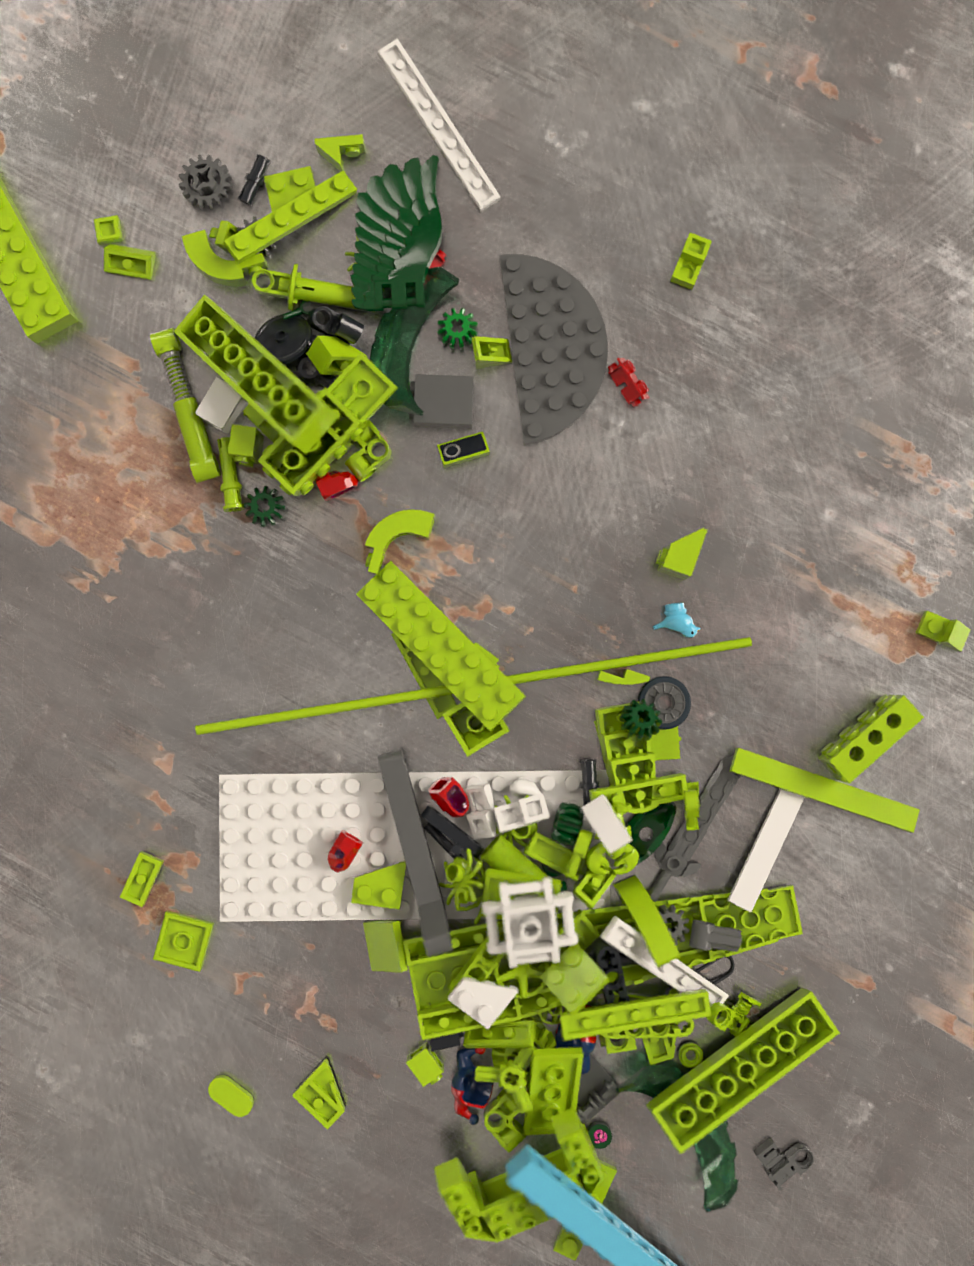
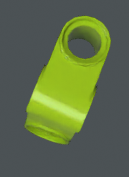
[345,420,391,482]
[483,1088,528,1153]

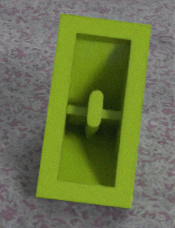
[472,336,513,369]

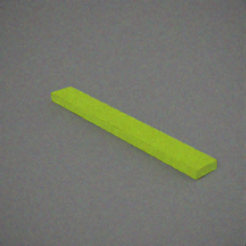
[729,748,920,833]

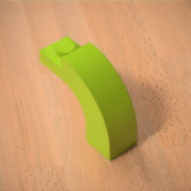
[181,229,268,287]
[365,509,435,575]

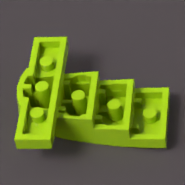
[589,702,687,813]

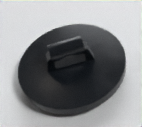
[255,314,312,364]

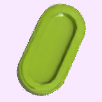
[208,1075,254,1117]

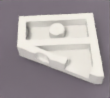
[448,977,518,1029]

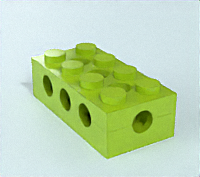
[818,694,924,784]

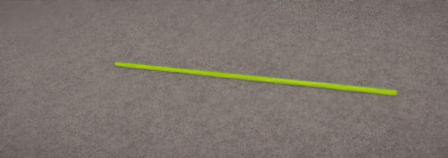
[195,637,752,735]

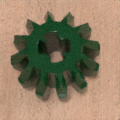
[244,486,286,528]
[619,699,662,742]
[551,802,584,846]

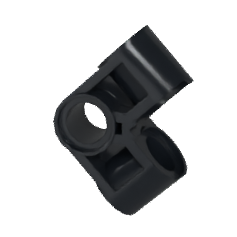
[307,306,364,344]

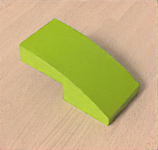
[670,232,712,290]
[596,669,650,685]

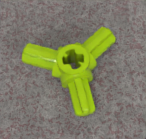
[475,1046,537,1113]

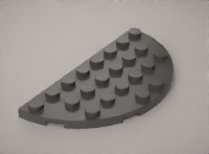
[499,254,608,445]

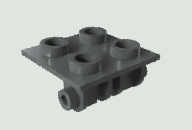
[576,1054,623,1123]

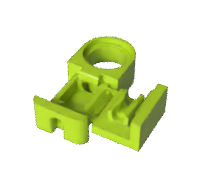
[243,404,280,443]
[684,782,699,831]
[565,828,594,881]
[707,992,762,1036]

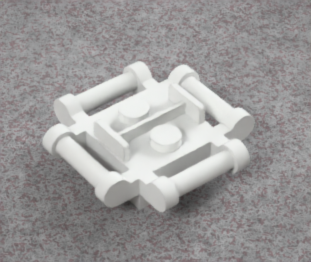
[482,877,578,968]

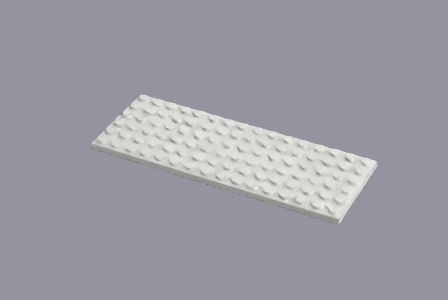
[219,770,610,922]

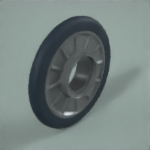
[638,676,691,730]

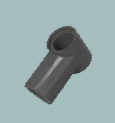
[689,920,742,952]

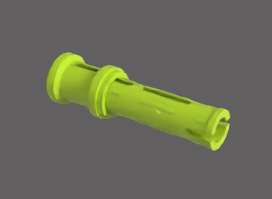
[217,437,245,512]

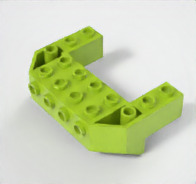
[434,1107,605,1242]

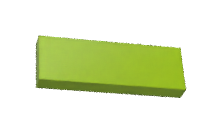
[463,1020,537,1048]

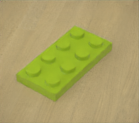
[523,1047,584,1135]

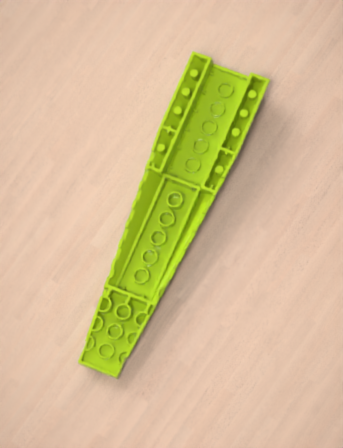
[403,884,803,1040]

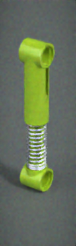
[150,327,221,483]

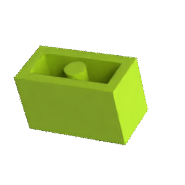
[228,424,264,467]

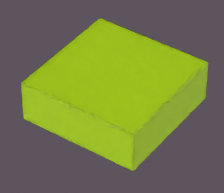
[94,215,123,245]

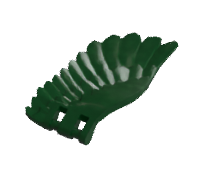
[350,155,443,312]

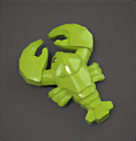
[585,802,639,875]

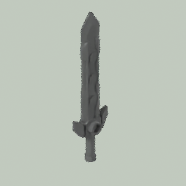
[648,755,741,901]

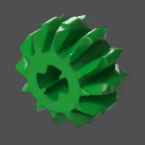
[437,308,478,350]

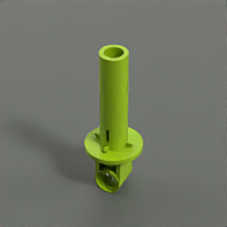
[252,264,376,313]

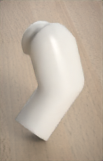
[510,779,545,800]

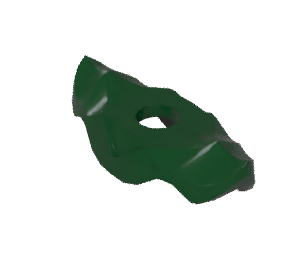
[619,802,677,866]

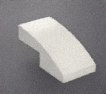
[465,783,496,838]
[493,794,550,833]
[582,794,632,854]

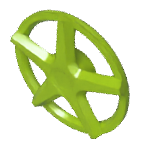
[494,953,549,999]

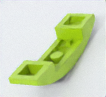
[614,875,680,968]

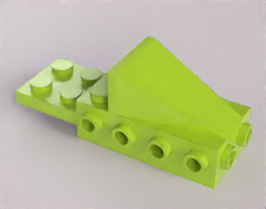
[258,352,398,496]

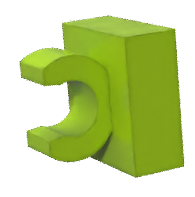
[209,220,238,253]

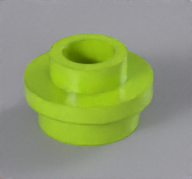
[678,1042,703,1068]

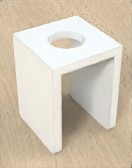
[196,377,247,434]

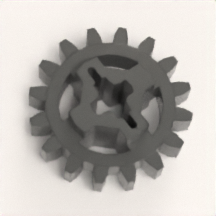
[179,155,232,209]

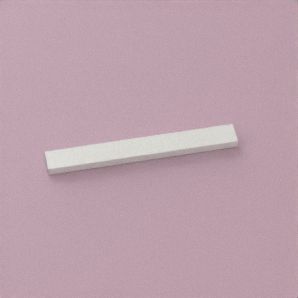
[377,39,501,213]

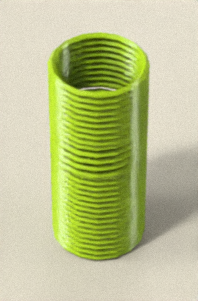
[481,834,552,879]

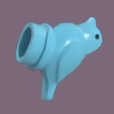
[653,602,700,638]

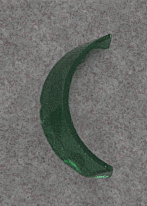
[370,267,460,417]
[615,1065,738,1213]

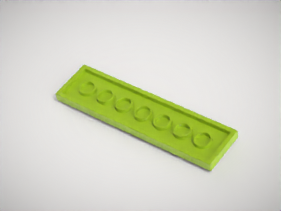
[356,561,526,732]

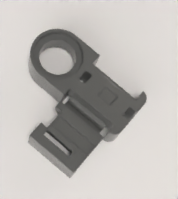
[753,1138,814,1191]

